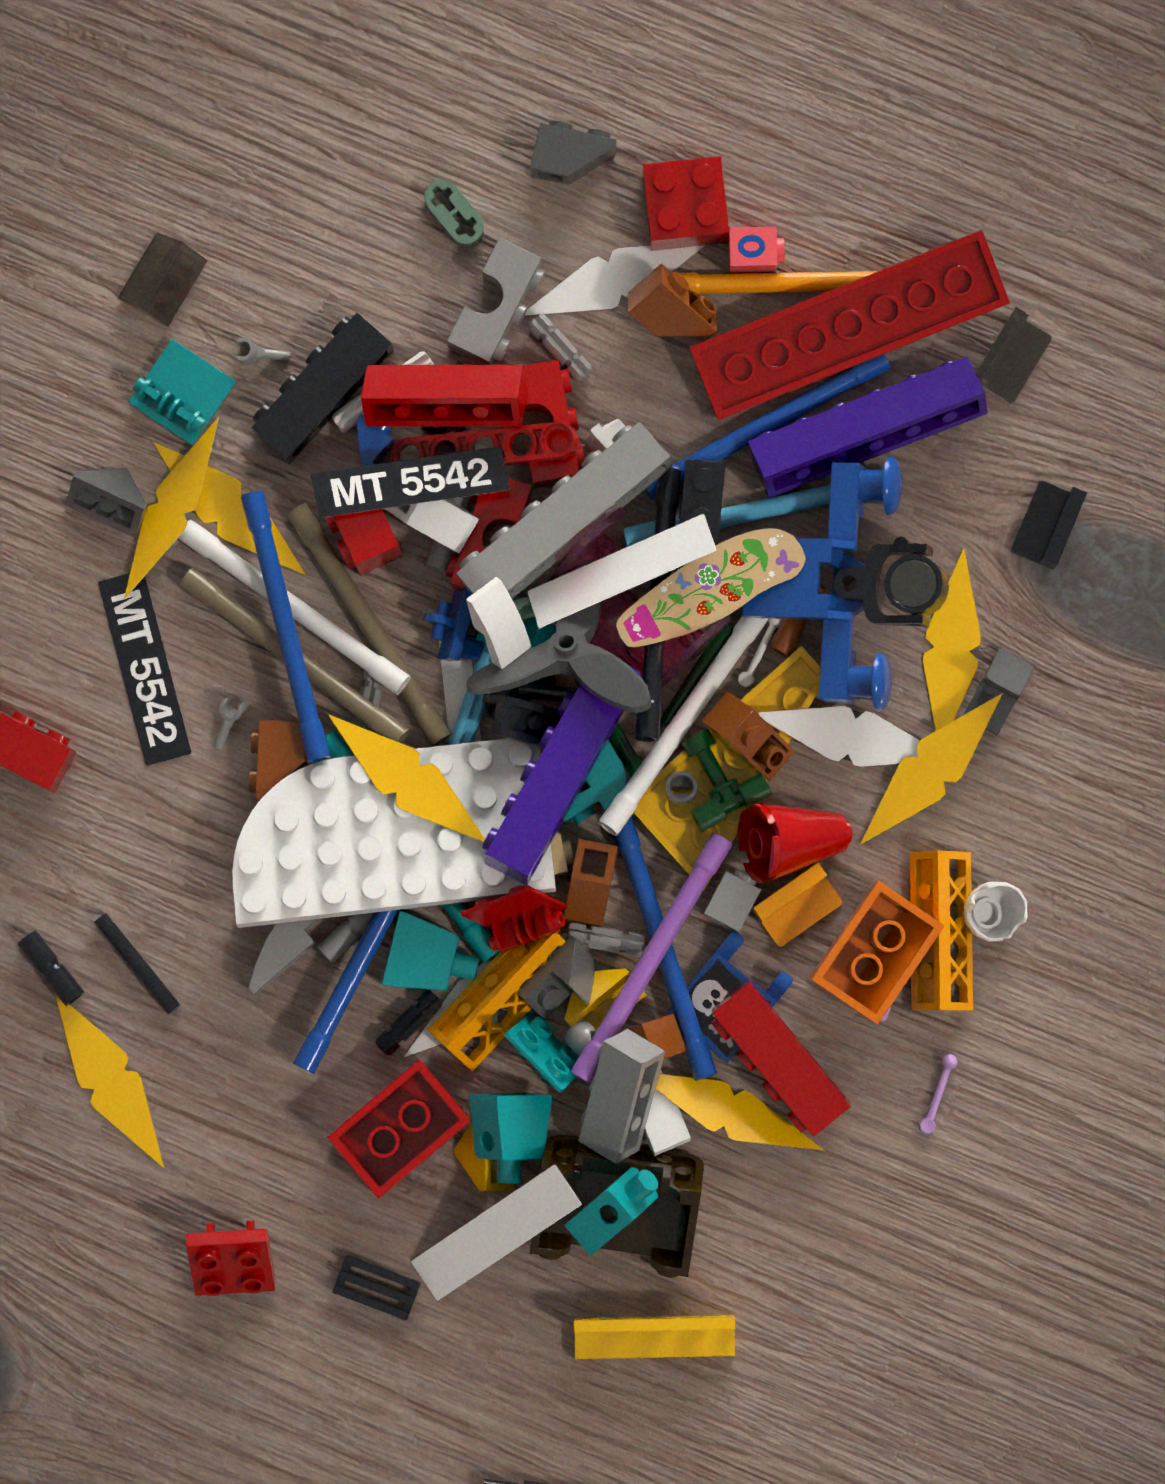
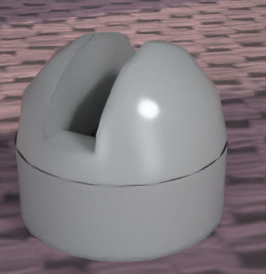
[565,1021,596,1056]

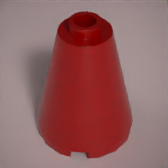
[738,803,853,883]

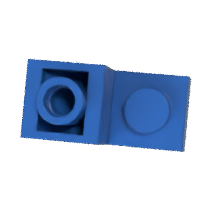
[357,414,394,467]

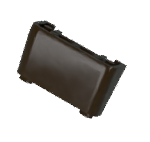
[529,1135,704,1278]

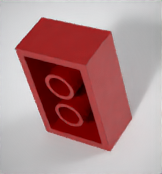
[327,1059,471,1199]

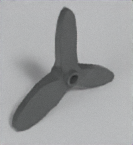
[466,560,651,713]

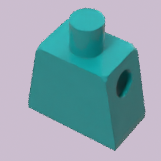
[382,911,479,991]
[469,1092,552,1184]
[564,1167,658,1256]

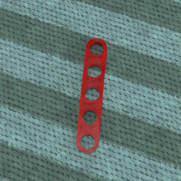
[389,422,579,465]

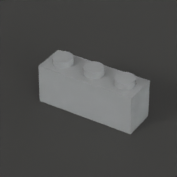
[578,1029,665,1164]

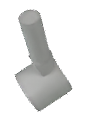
[233,337,290,365]
[213,693,249,750]

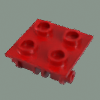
[460,885,568,952]

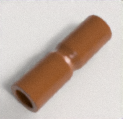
[768,584,826,657]

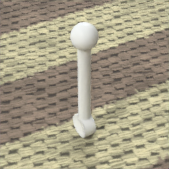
[738,619,783,688]

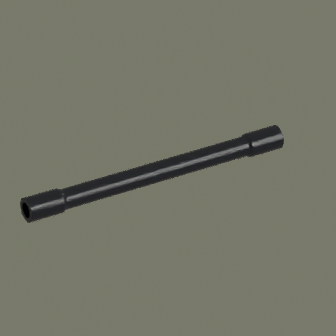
[635,468,681,742]

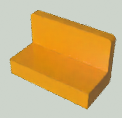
[752,863,842,947]

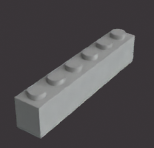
[456,422,673,599]

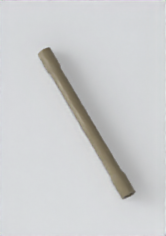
[287,503,452,747]
[180,567,410,743]

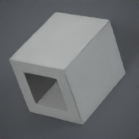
[703,869,761,933]

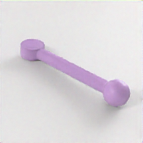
[919,1054,958,1134]

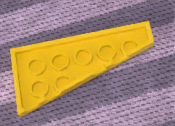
[633,646,821,892]

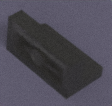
[118,233,208,327]
[976,307,1052,403]

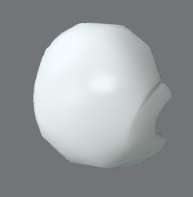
[963,882,1028,942]

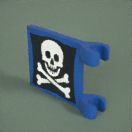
[666,931,793,1063]

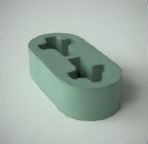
[424,180,484,248]

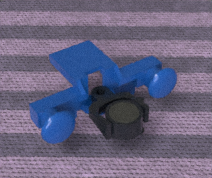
[742,456,949,712]

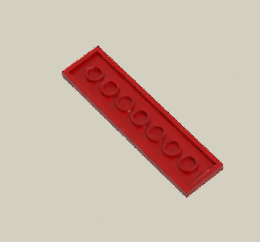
[689,230,1010,420]

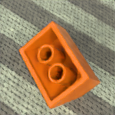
[808,881,945,1025]

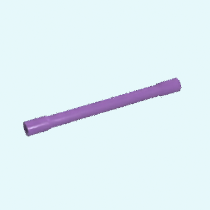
[570,832,733,1084]

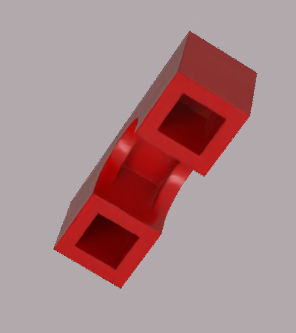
[523,360,585,489]
[446,478,532,591]

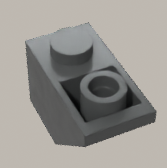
[530,121,617,185]

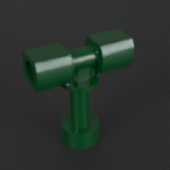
[681,729,773,833]

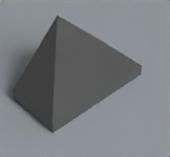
[65,468,147,538]

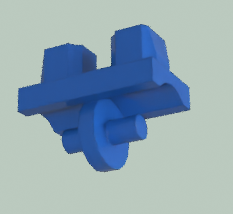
[423,589,483,662]

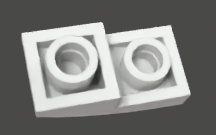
[466,577,531,670]
[643,1070,691,1156]

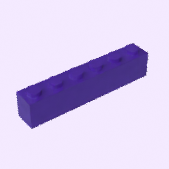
[748,357,988,498]
[482,667,641,885]

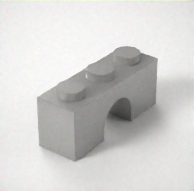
[447,237,545,365]

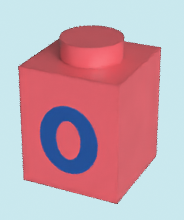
[729,227,785,274]

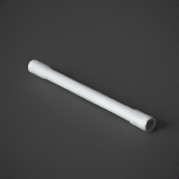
[178,519,411,695]
[598,616,769,836]

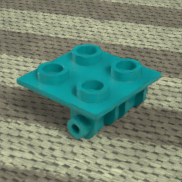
[128,339,236,446]
[504,1012,579,1093]

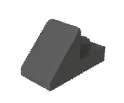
[963,648,1034,736]
[517,936,596,1020]

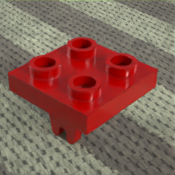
[186,1220,275,1296]

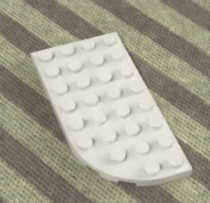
[232,738,556,928]

